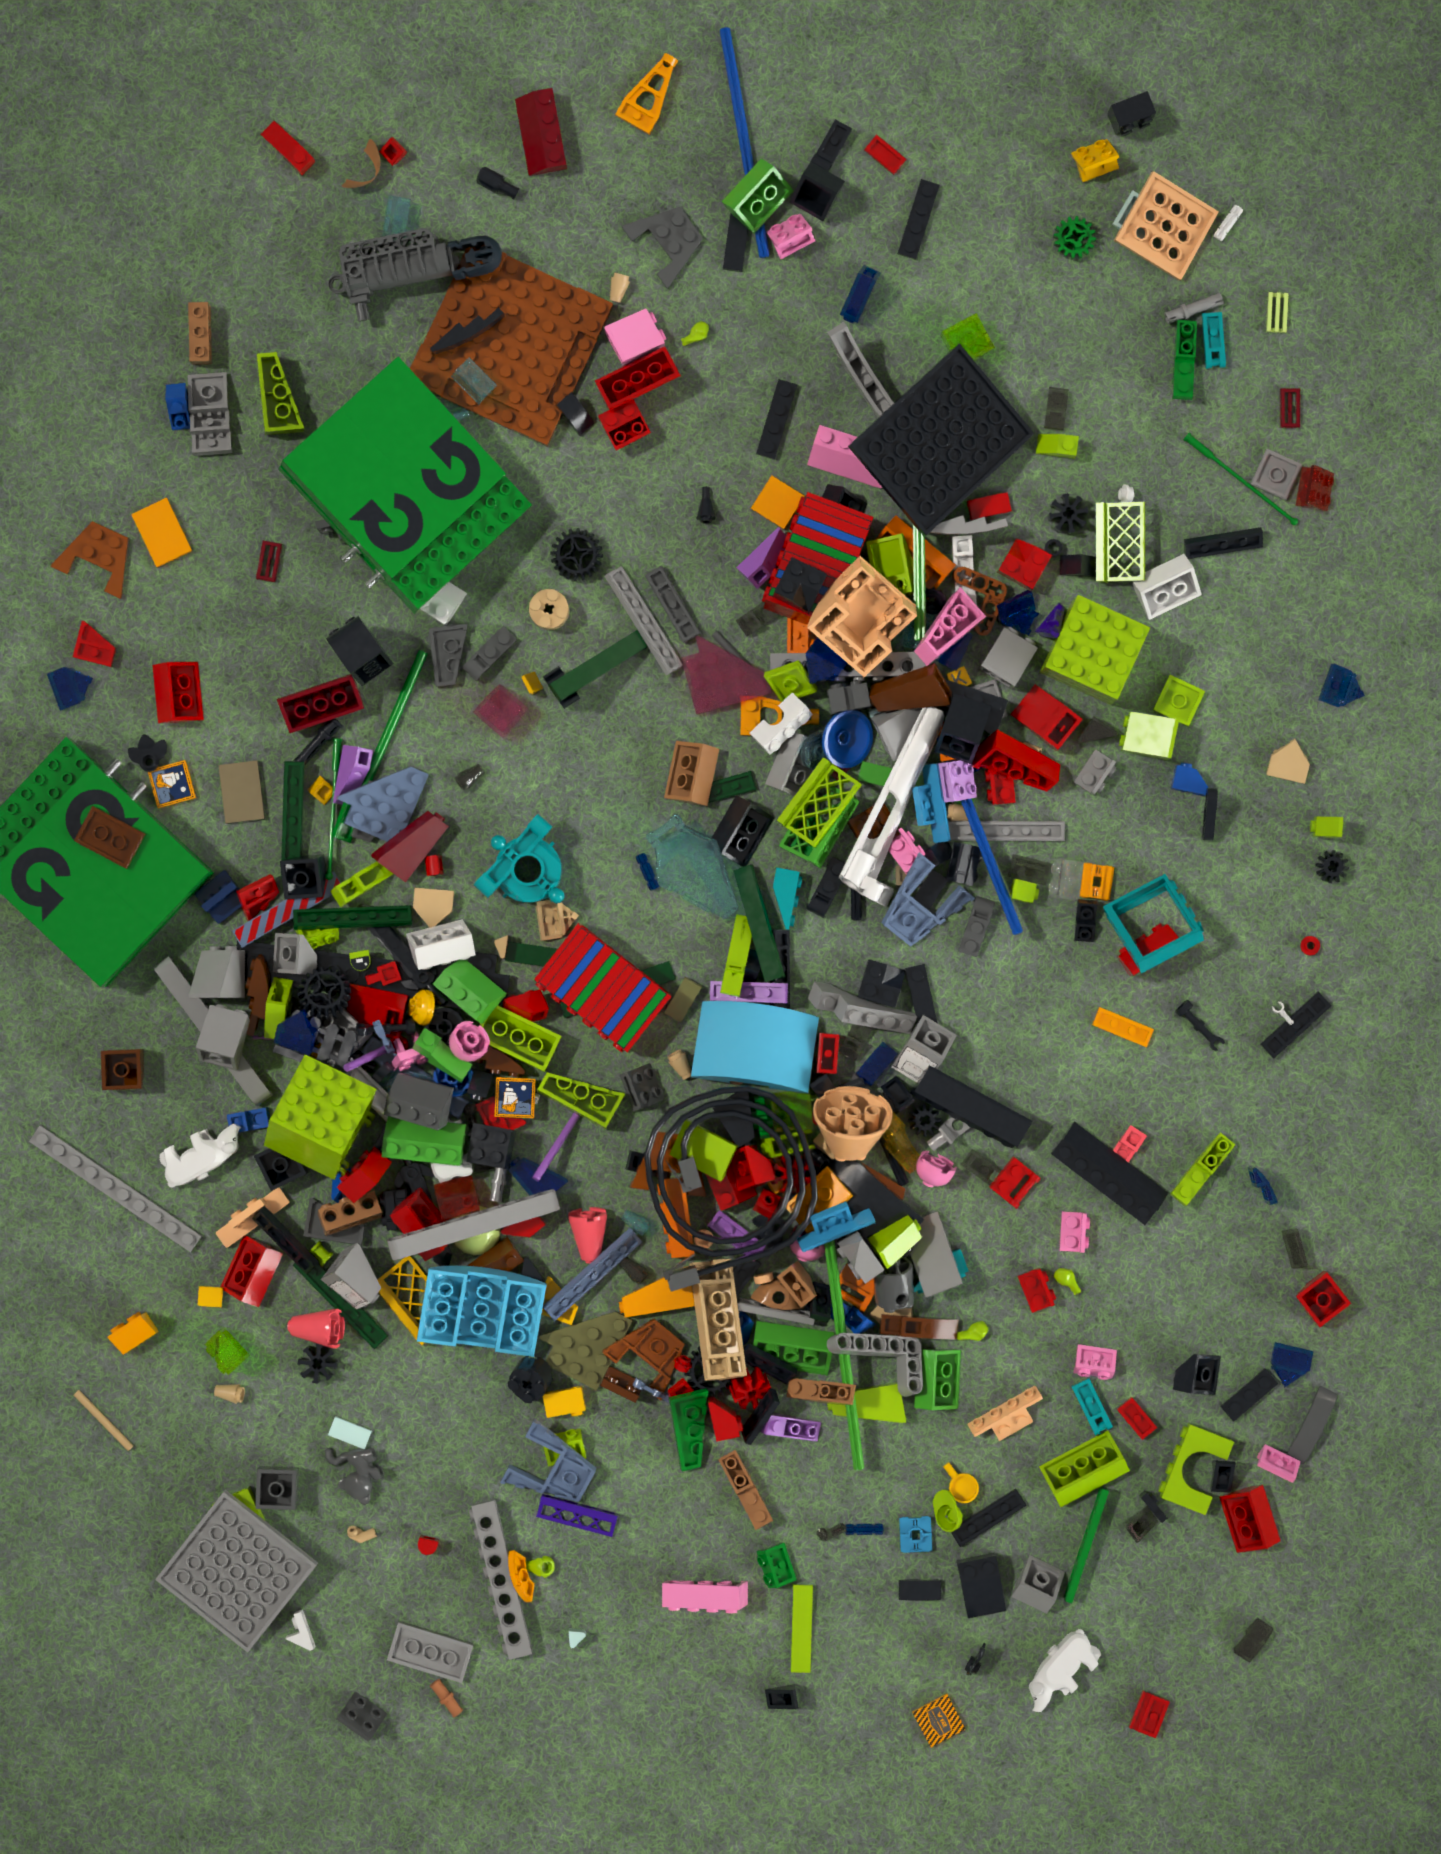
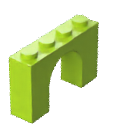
[1158,1423,1234,1515]

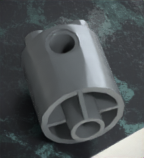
[874,1257,914,1313]

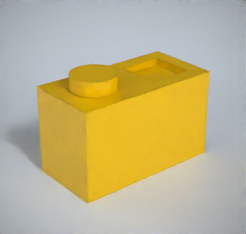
[543,1385,586,1418]

